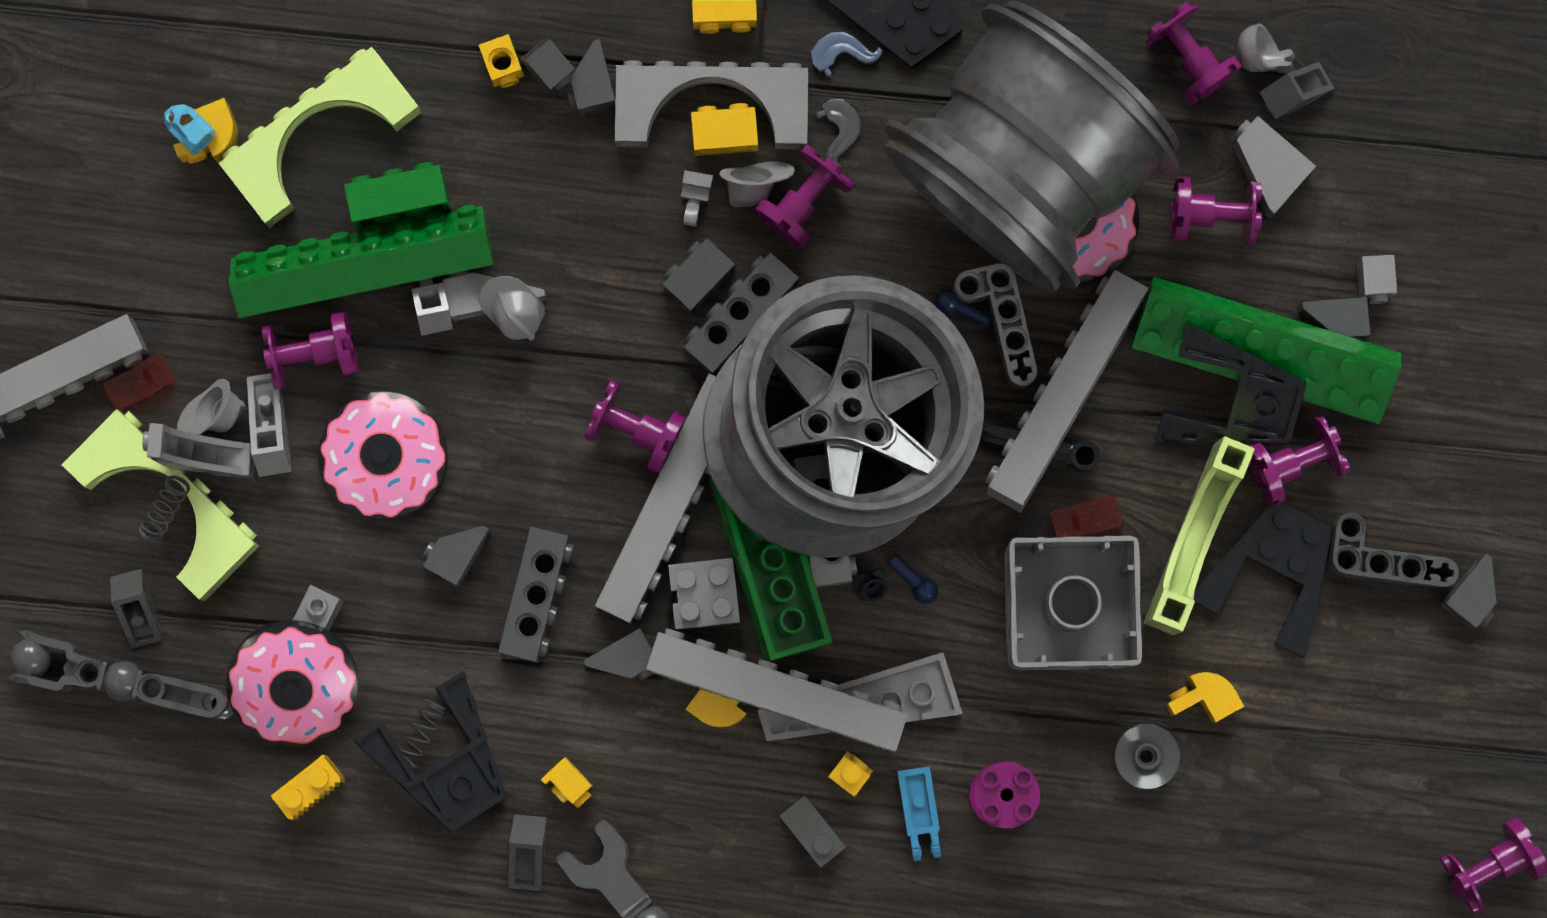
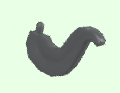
[816,99,861,167]

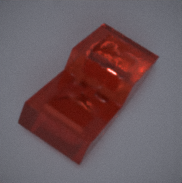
[102,353,176,412]
[1050,495,1124,537]

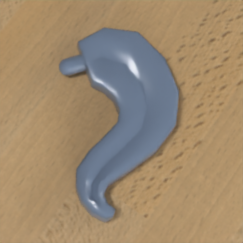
[811,32,883,78]

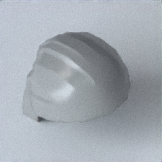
[1237,23,1295,73]

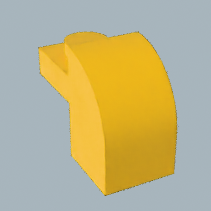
[173,98,238,164]
[1164,672,1244,723]
[686,689,747,728]

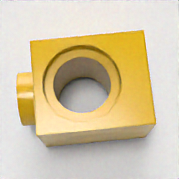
[479,34,524,88]

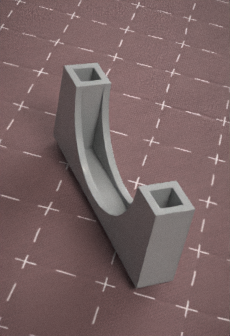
[615,61,808,150]

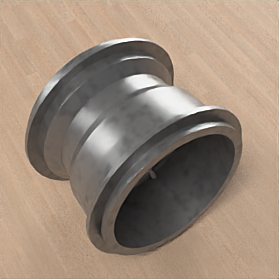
[883,0,1179,293]
[703,275,984,558]

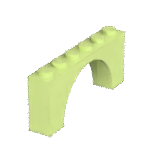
[219,47,422,228]
[62,409,259,602]
[1144,436,1255,635]

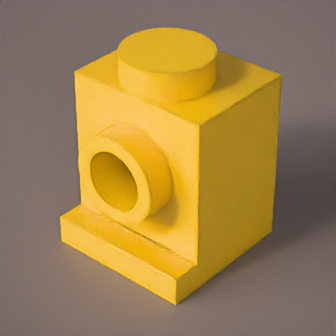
[828,751,873,797]
[541,757,593,808]

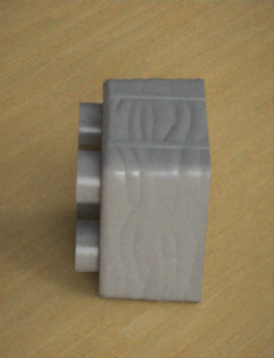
[1004,536,1142,670]

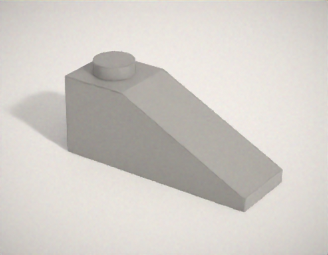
[443,270,547,322]
[247,373,291,477]

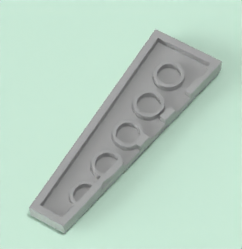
[757,652,963,741]

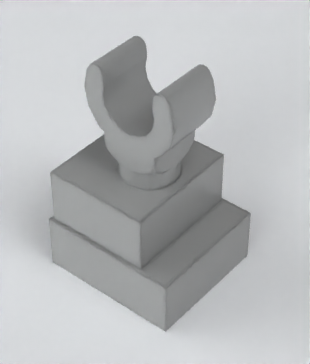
[681,170,714,227]

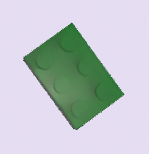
[344,162,453,232]

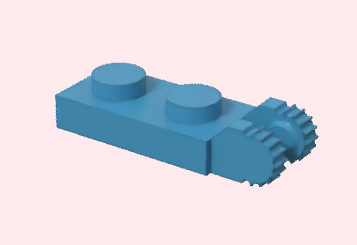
[897,766,941,862]

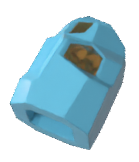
[164,104,217,155]

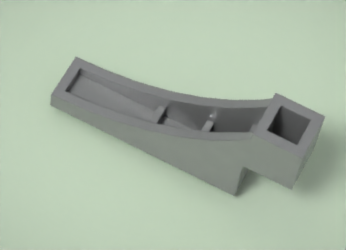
[142,423,255,479]

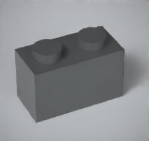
[663,238,735,315]

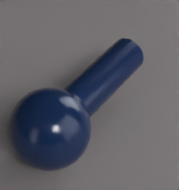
[935,289,993,328]
[887,553,938,604]

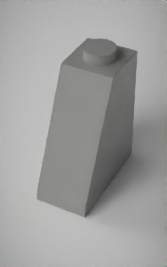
[1233,116,1316,219]

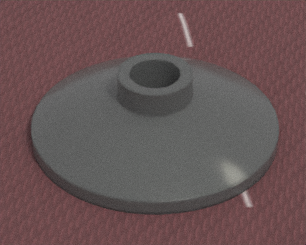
[1114,724,1180,789]

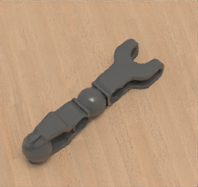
[7,630,235,720]
[557,819,670,918]

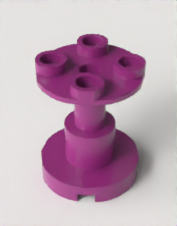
[1145,2,1243,105]
[754,145,855,249]
[1170,177,1262,245]
[262,311,358,390]
[584,380,687,474]
[1249,416,1351,507]
[969,762,1040,828]
[1440,817,1547,916]

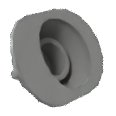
[719,162,795,207]
[479,276,545,341]
[177,378,246,435]

